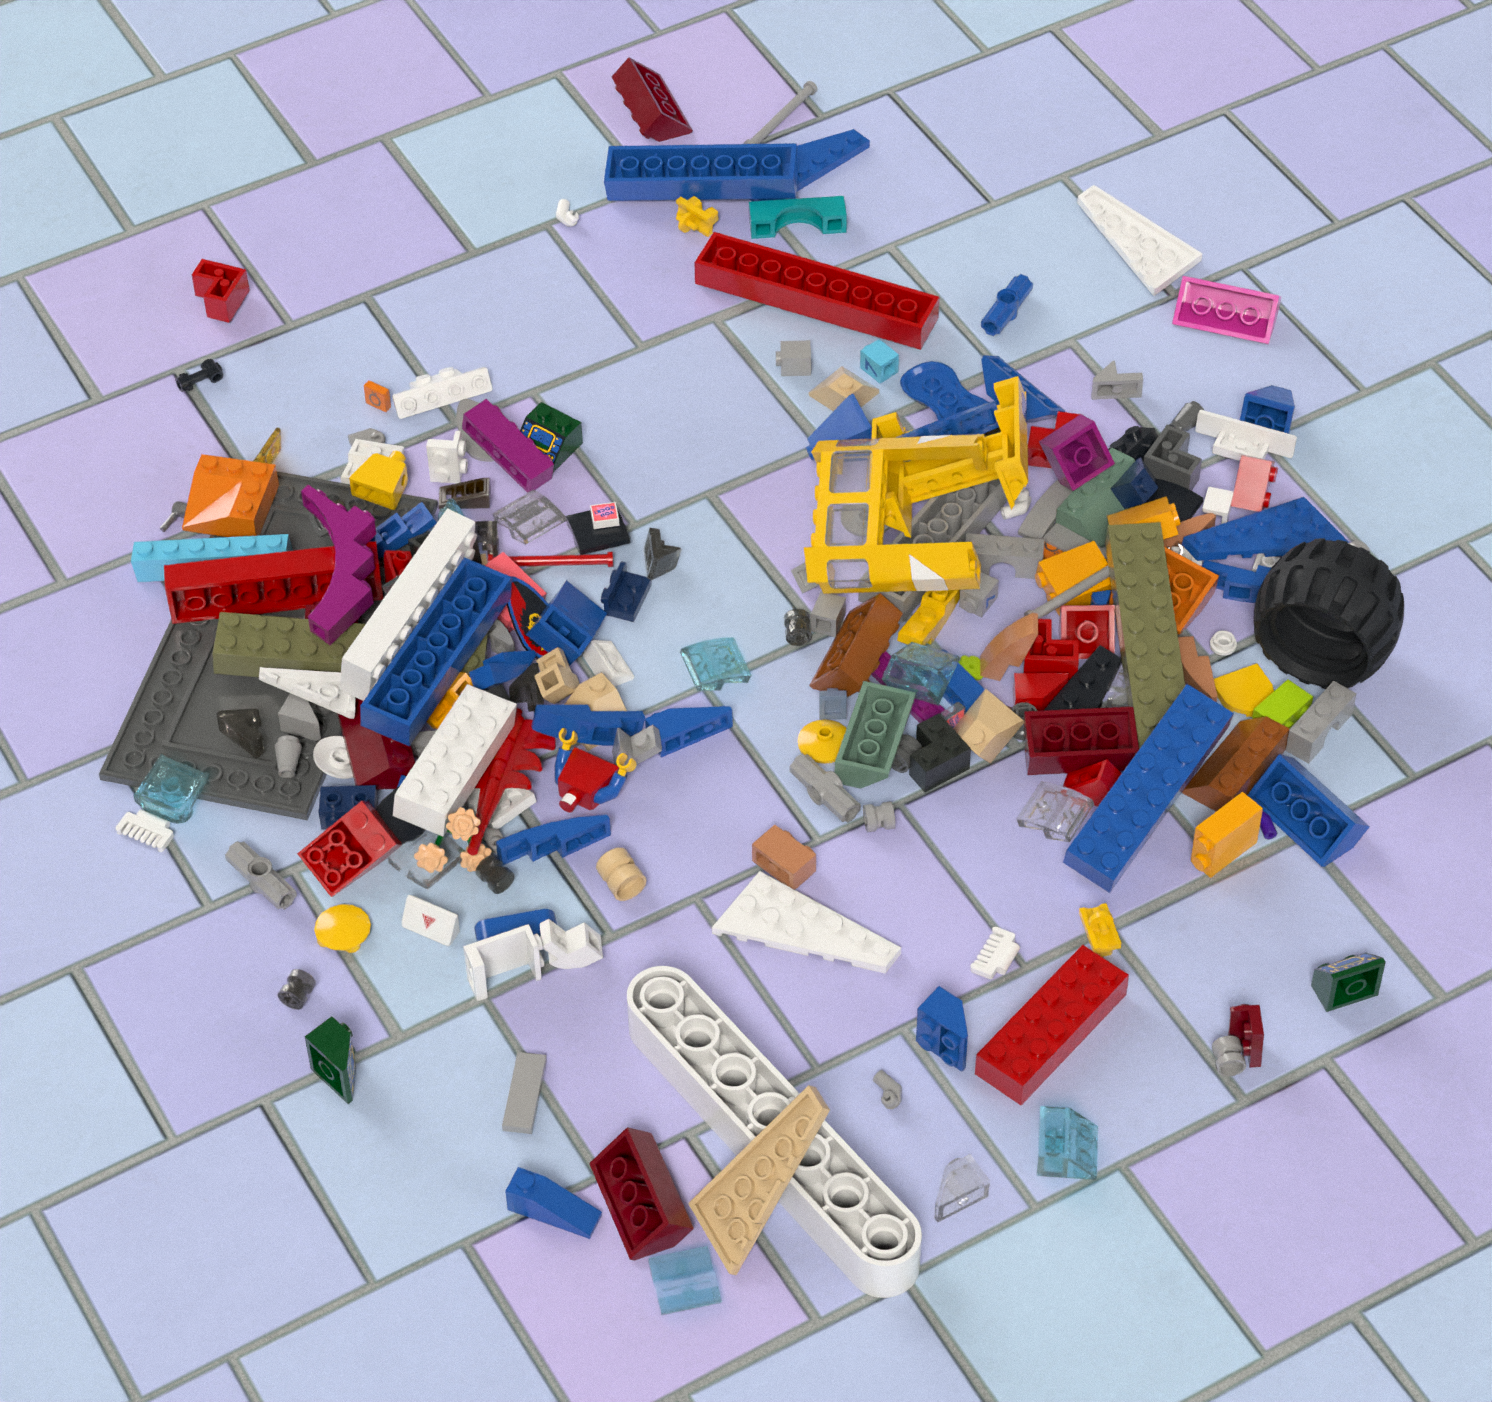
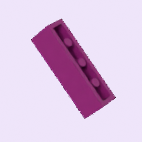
[462,399,554,494]

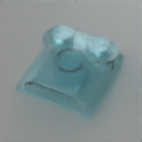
[133,754,210,824]

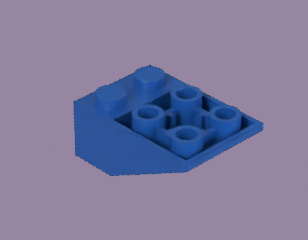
[526,580,607,666]

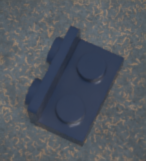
[601,561,652,622]

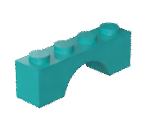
[749,196,847,239]

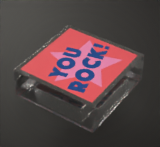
[940,702,965,728]

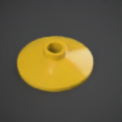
[798,719,847,764]

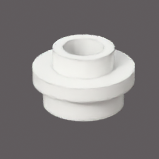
[1210,631,1237,656]

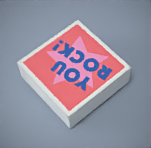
[590,502,619,529]

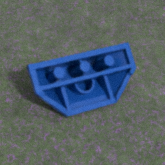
[981,355,1065,422]

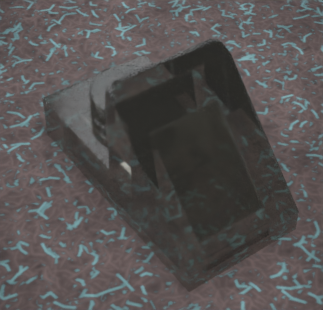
[643,528,681,580]
[509,663,544,713]
[216,709,264,759]

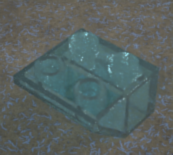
[882,642,960,706]
[1037,1106,1098,1180]

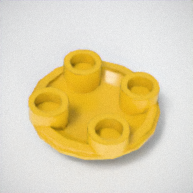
[314,904,371,953]

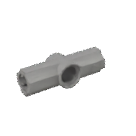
[790,754,861,823]
[225,841,297,910]

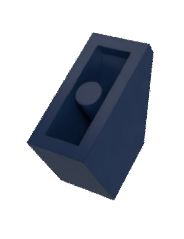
[1110,458,1158,509]

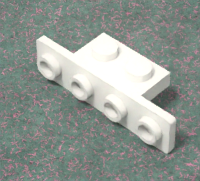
[392,367,492,419]
[1195,410,1297,461]

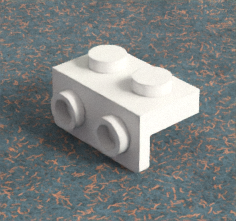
[426,431,468,483]

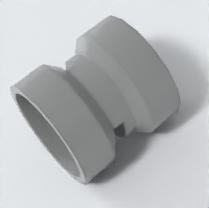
[863,801,895,833]
[1212,1036,1246,1077]

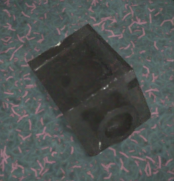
[474,521,499,557]

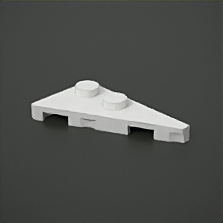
[259,667,355,719]

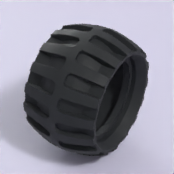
[1253,538,1404,689]

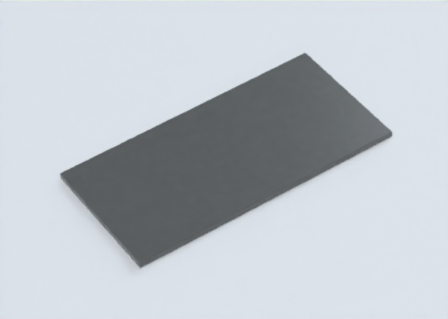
[99,471,438,821]

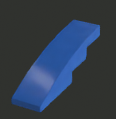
[896,401,999,461]
[369,502,437,559]
[496,815,611,866]

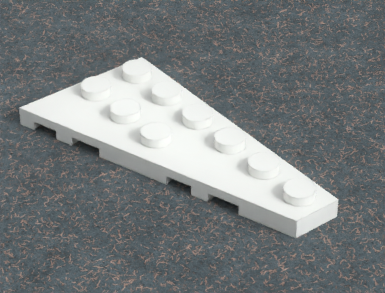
[1077,185,1202,296]
[712,871,901,974]

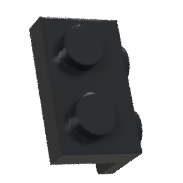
[1108,426,1158,461]

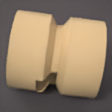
[596,848,647,901]

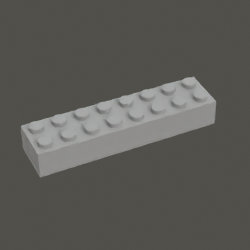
[858,479,1008,623]

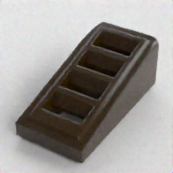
[438,478,491,509]

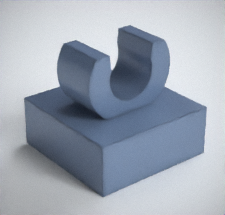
[819,688,847,719]

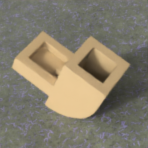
[534,647,579,704]

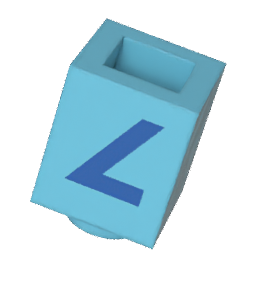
[860,339,899,384]

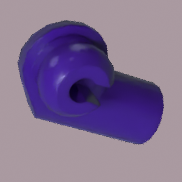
[1260,811,1277,840]

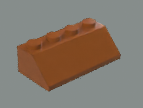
[809,593,903,697]
[1182,716,1290,811]

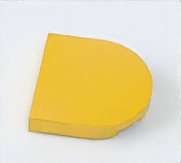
[1214,663,1274,717]

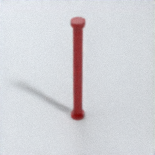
[487,552,613,567]

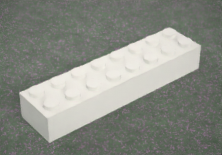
[340,508,477,701]

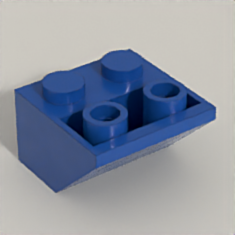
[916,986,968,1072]

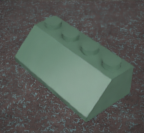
[1056,448,1135,548]
[834,681,916,789]

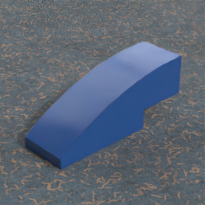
[469,650,536,691]

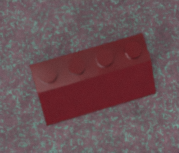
[611,57,693,142]
[337,697,415,790]
[1024,707,1139,775]
[589,1127,694,1261]

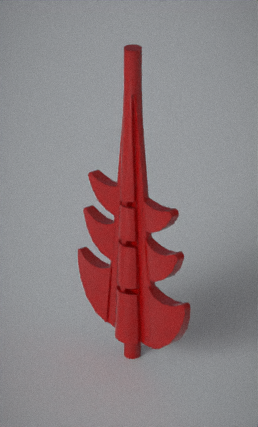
[467,708,556,856]

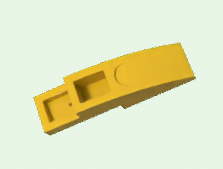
[897,590,960,650]

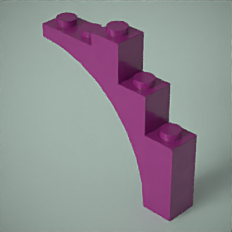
[301,485,376,645]

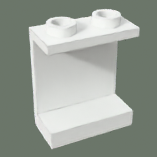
[463,924,544,1001]

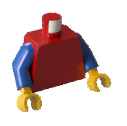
[554,728,637,813]

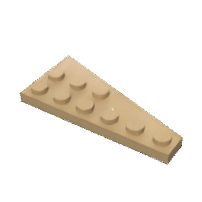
[688,1085,830,1275]

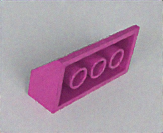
[1172,276,1281,344]

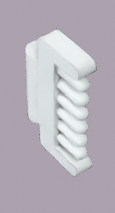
[116,809,174,852]
[970,927,1020,979]

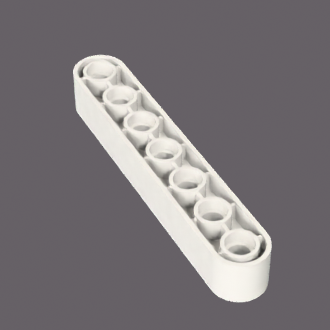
[627,966,922,1298]

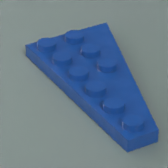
[749,129,870,201]
[1182,497,1350,561]

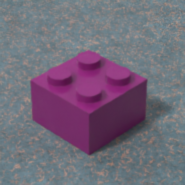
[1039,414,1115,491]

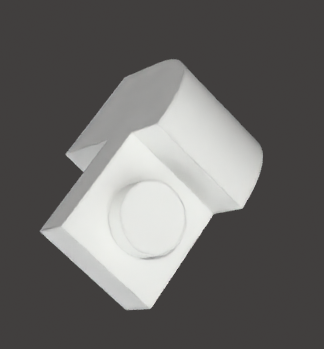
[540,919,603,969]

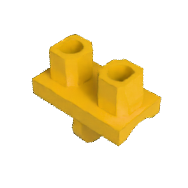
[676,196,718,237]
[1079,903,1122,957]

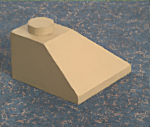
[809,366,879,411]
[564,672,627,751]
[953,689,1024,764]

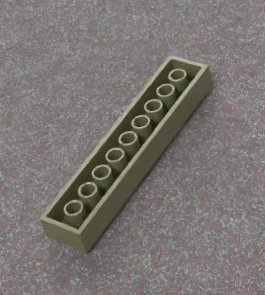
[1105,522,1185,749]
[213,612,488,677]

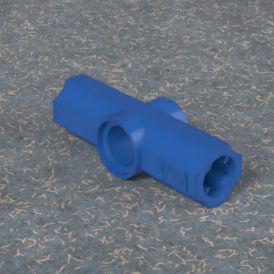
[981,274,1033,336]

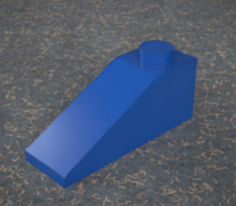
[645,706,733,758]
[505,1167,602,1239]

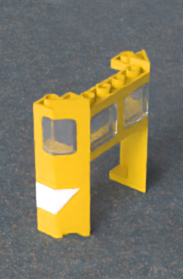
[804,434,988,594]

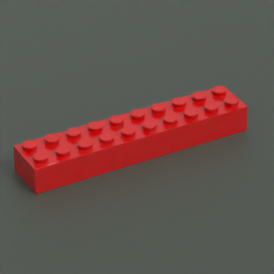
[694,232,940,350]

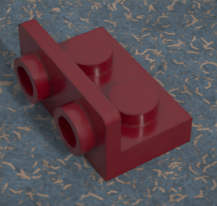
[1228,1004,1264,1068]

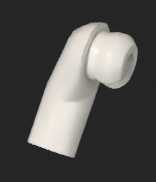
[556,199,579,227]
[1000,489,1031,520]

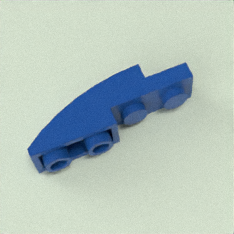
[1202,560,1271,603]
[531,705,645,746]

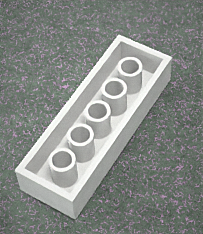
[393,684,517,836]

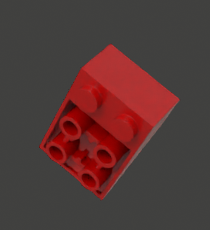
[297,801,402,897]

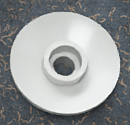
[313,736,353,779]

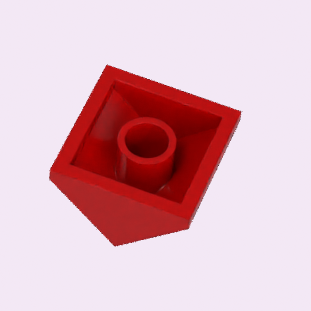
[1058,605,1115,659]

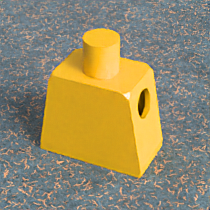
[349,450,408,510]

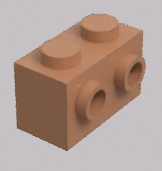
[752,825,816,890]

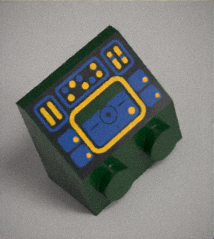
[520,402,583,473]
[1311,952,1386,1012]
[304,1016,356,1104]

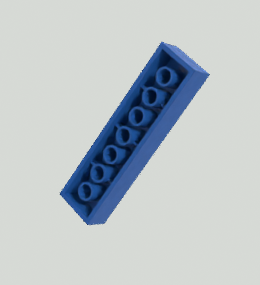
[604,143,799,201]
[360,557,512,746]
[1063,684,1234,893]

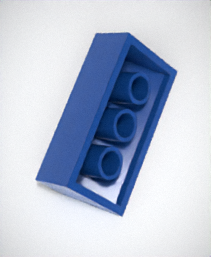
[1247,754,1370,867]

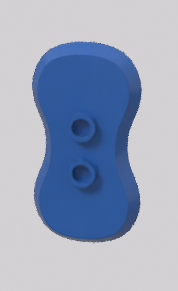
[900,361,989,420]

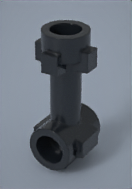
[175,359,223,392]

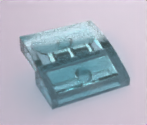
[680,637,752,691]
[648,1246,722,1316]

